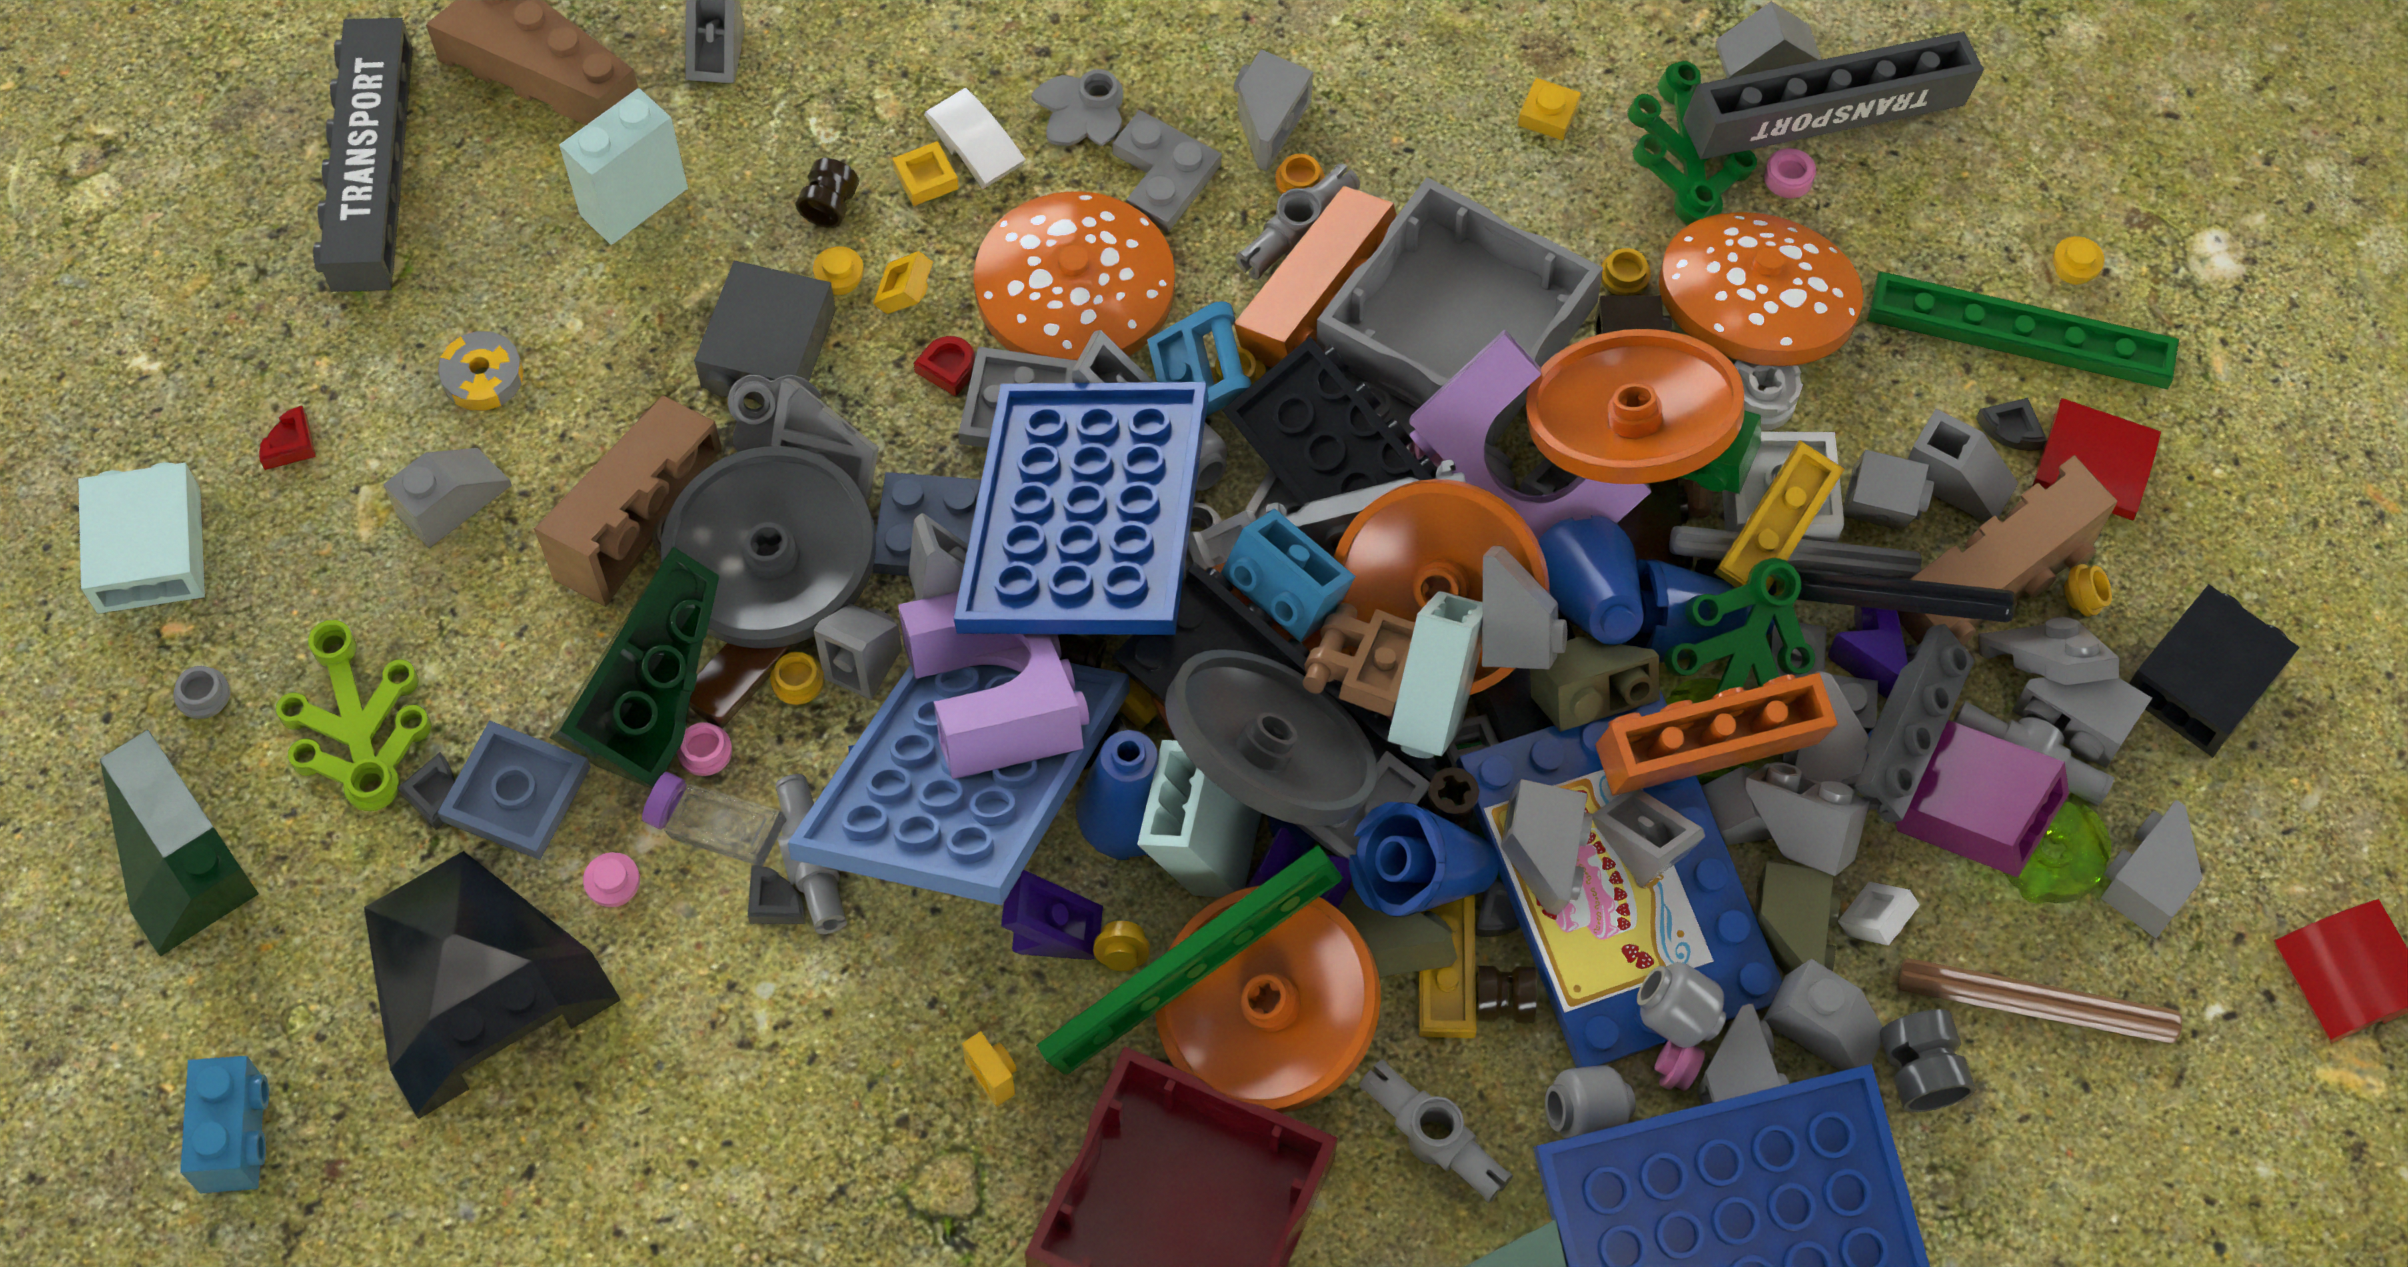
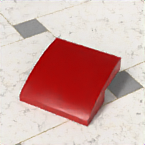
[2032,398,2161,521]
[2274,899,2408,1044]

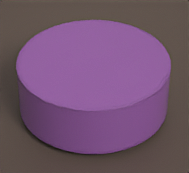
[642,772,687,830]

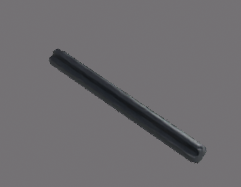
[1695,558,2016,623]

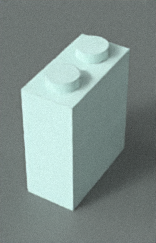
[559,88,688,245]
[78,462,205,614]
[1387,591,1483,758]
[1137,740,1262,897]

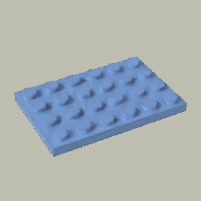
[788,663,1130,905]

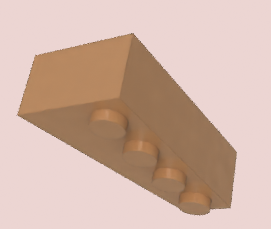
[426,0,638,125]
[534,395,722,607]
[1897,455,2118,645]

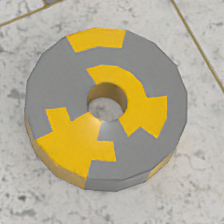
[438,331,524,411]

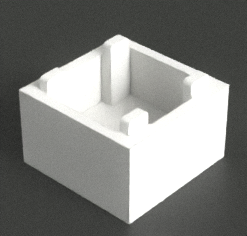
[1722,432,1844,543]

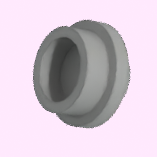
[173,666,230,719]

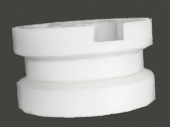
[1734,360,1803,431]

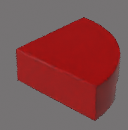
[259,405,316,470]

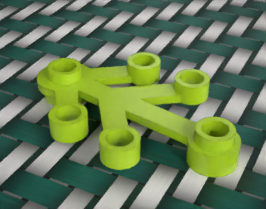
[276,620,432,811]

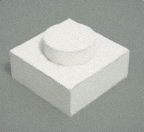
[1838,882,1920,946]

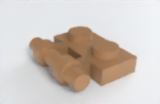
[1303,603,1415,717]

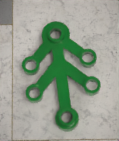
[1627,61,1757,225]
[1664,558,1815,695]

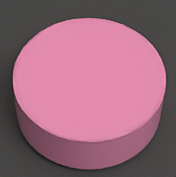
[1764,148,1816,199]

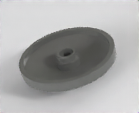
[660,446,876,648]
[1165,649,1377,826]

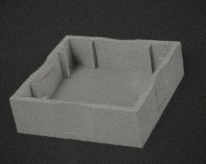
[1317,177,1603,447]

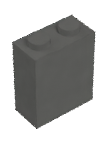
[694,260,836,405]

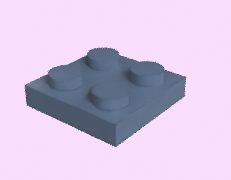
[873,472,981,576]
[438,720,591,860]

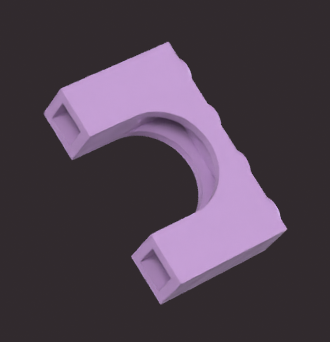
[1409,329,1651,541]
[898,591,1089,779]

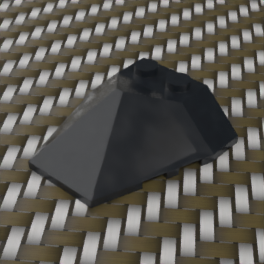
[364,851,620,1119]

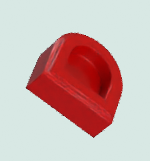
[914,336,975,397]

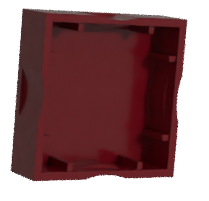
[1024,1046,1338,1267]

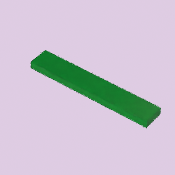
[1867,271,2179,390]
[1036,845,1343,1075]

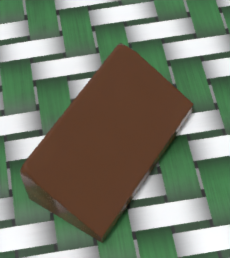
[689,643,792,729]

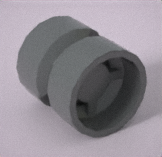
[1879,1009,1976,1112]

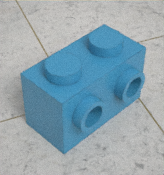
[1221,508,1356,642]
[180,1056,269,1193]

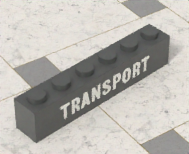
[313,17,413,292]
[1683,32,1984,160]

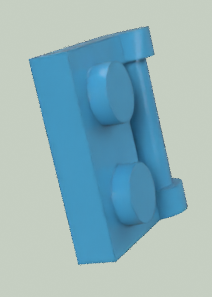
[1147,302,1252,417]

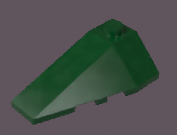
[549,547,719,789]
[100,729,259,957]

